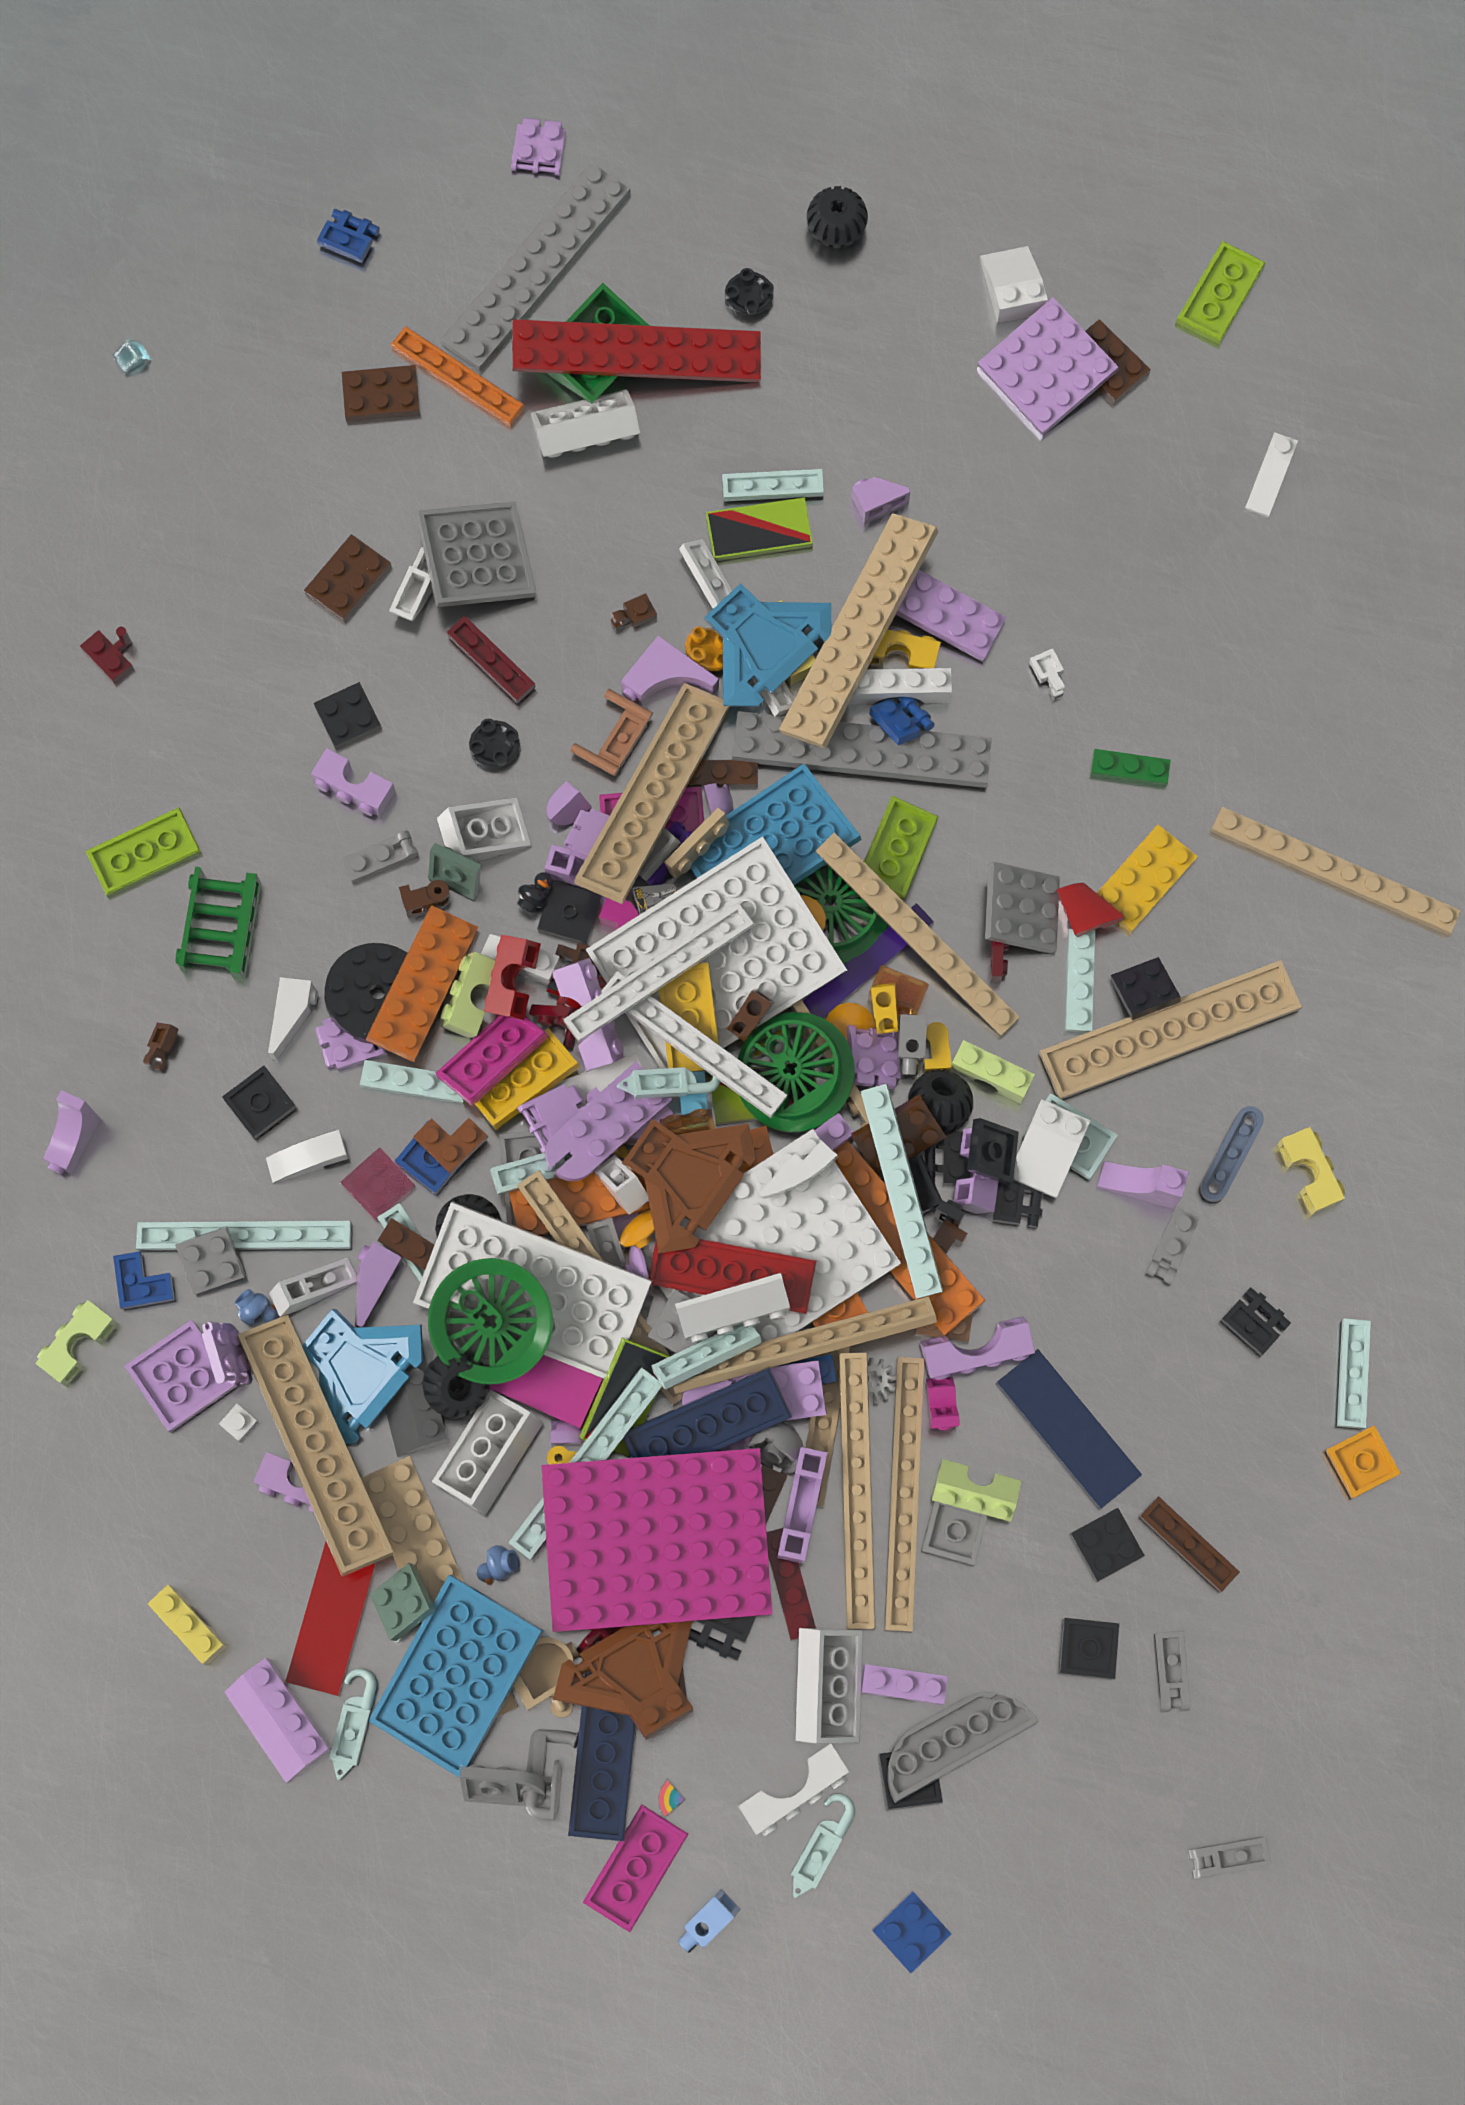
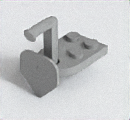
[460,1729,579,1821]

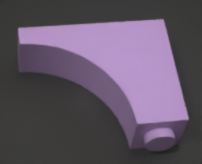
[621,636,719,705]
[43,1090,101,1175]
[1097,1161,1189,1209]

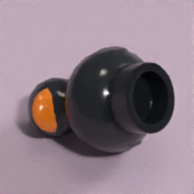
[517,872,552,914]

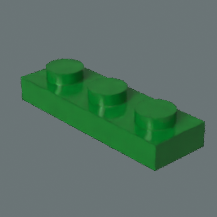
[1090,749,1171,787]

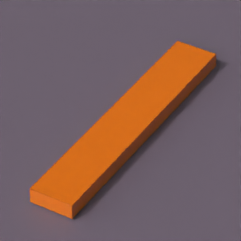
[391,326,525,427]

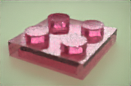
[340,1147,416,1222]

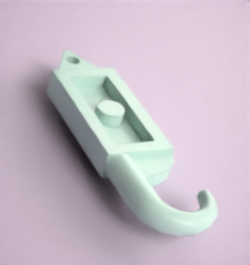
[617,1067,721,1099]
[329,1668,377,1780]
[791,1793,855,1898]

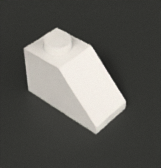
[594,1155,649,1215]

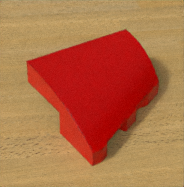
[1057,882,1125,938]

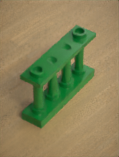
[175,866,261,980]

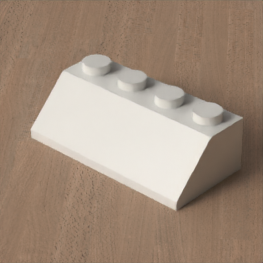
[531,389,640,458]
[675,1273,790,1343]
[432,1389,543,1515]
[795,1628,863,1744]

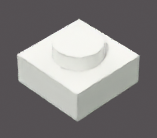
[219,1404,258,1442]

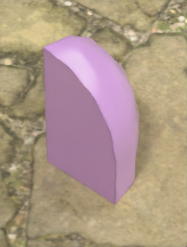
[546,781,592,826]
[704,783,734,815]
[550,1419,585,1446]

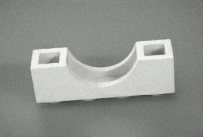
[848,668,952,705]
[738,1744,849,1836]

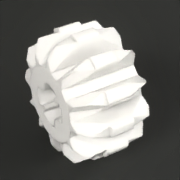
[868,1357,897,1404]

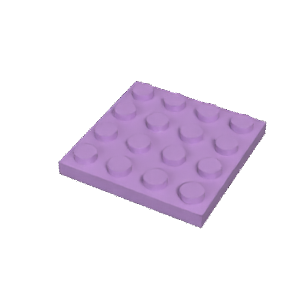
[978,297,1119,436]

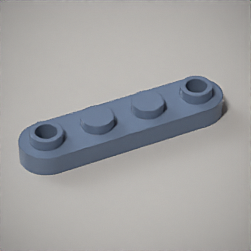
[1200,1106,1264,1202]

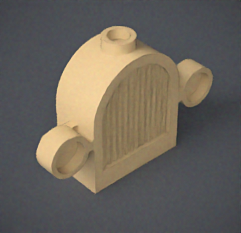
[513,1637,580,1718]

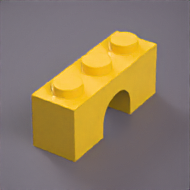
[870,630,941,669]

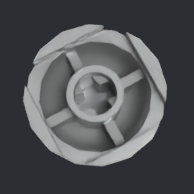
[748,1422,803,1474]

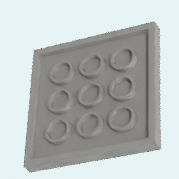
[416,502,536,607]

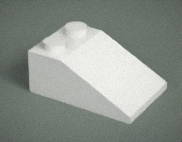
[980,246,1048,324]
[437,797,531,862]
[1013,1099,1091,1198]

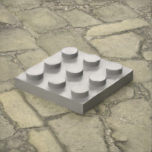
[985,862,1060,953]

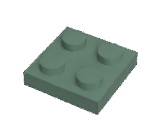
[428,843,481,900]
[370,1563,436,1641]

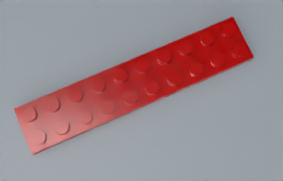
[512,319,761,382]

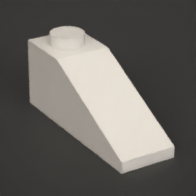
[1245,432,1298,518]
[481,934,561,986]
[268,977,318,1060]
[269,1257,357,1317]

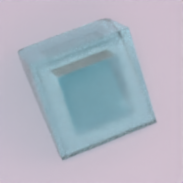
[112,339,151,375]

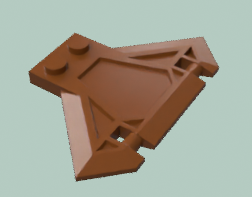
[621,1119,756,1254]
[553,1621,693,1740]

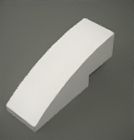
[389,547,433,622]
[266,1130,348,1184]
[758,1140,838,1199]

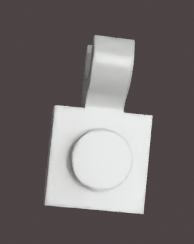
[1029,648,1065,698]

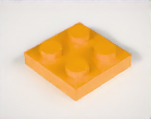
[1325,1425,1401,1499]

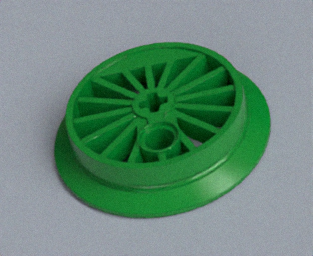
[794,864,888,964]
[738,1012,855,1132]
[428,1258,553,1384]

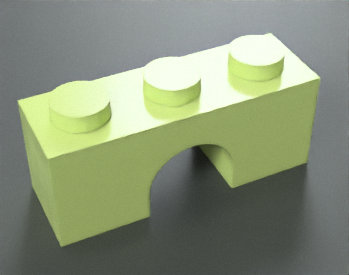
[441,952,495,1038]
[951,1040,1035,1104]
[35,1300,117,1386]
[932,1459,1022,1522]

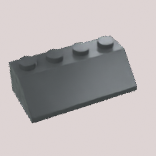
[385,1338,450,1457]

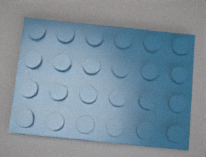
[690,763,862,885]
[368,1575,544,1778]

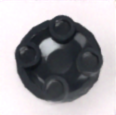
[725,268,774,315]
[469,718,520,767]

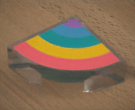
[658,1778,686,1818]

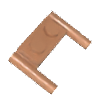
[570,689,653,776]

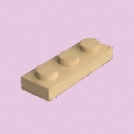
[664,808,730,879]

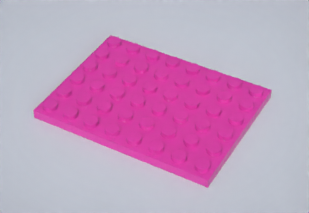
[541,1448,773,1632]

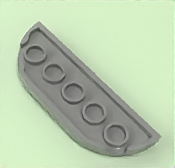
[887,1692,1039,1803]

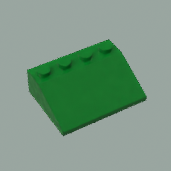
[548,283,650,404]

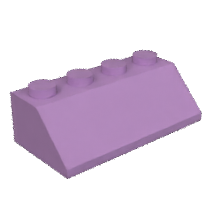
[224,1658,332,1783]

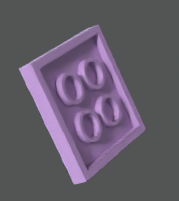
[124,1319,237,1433]

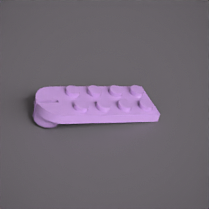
[896,570,1006,662]
[545,1061,672,1181]
[682,1360,826,1421]

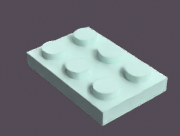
[1022,1093,1118,1180]

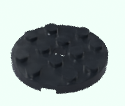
[324,943,408,1044]

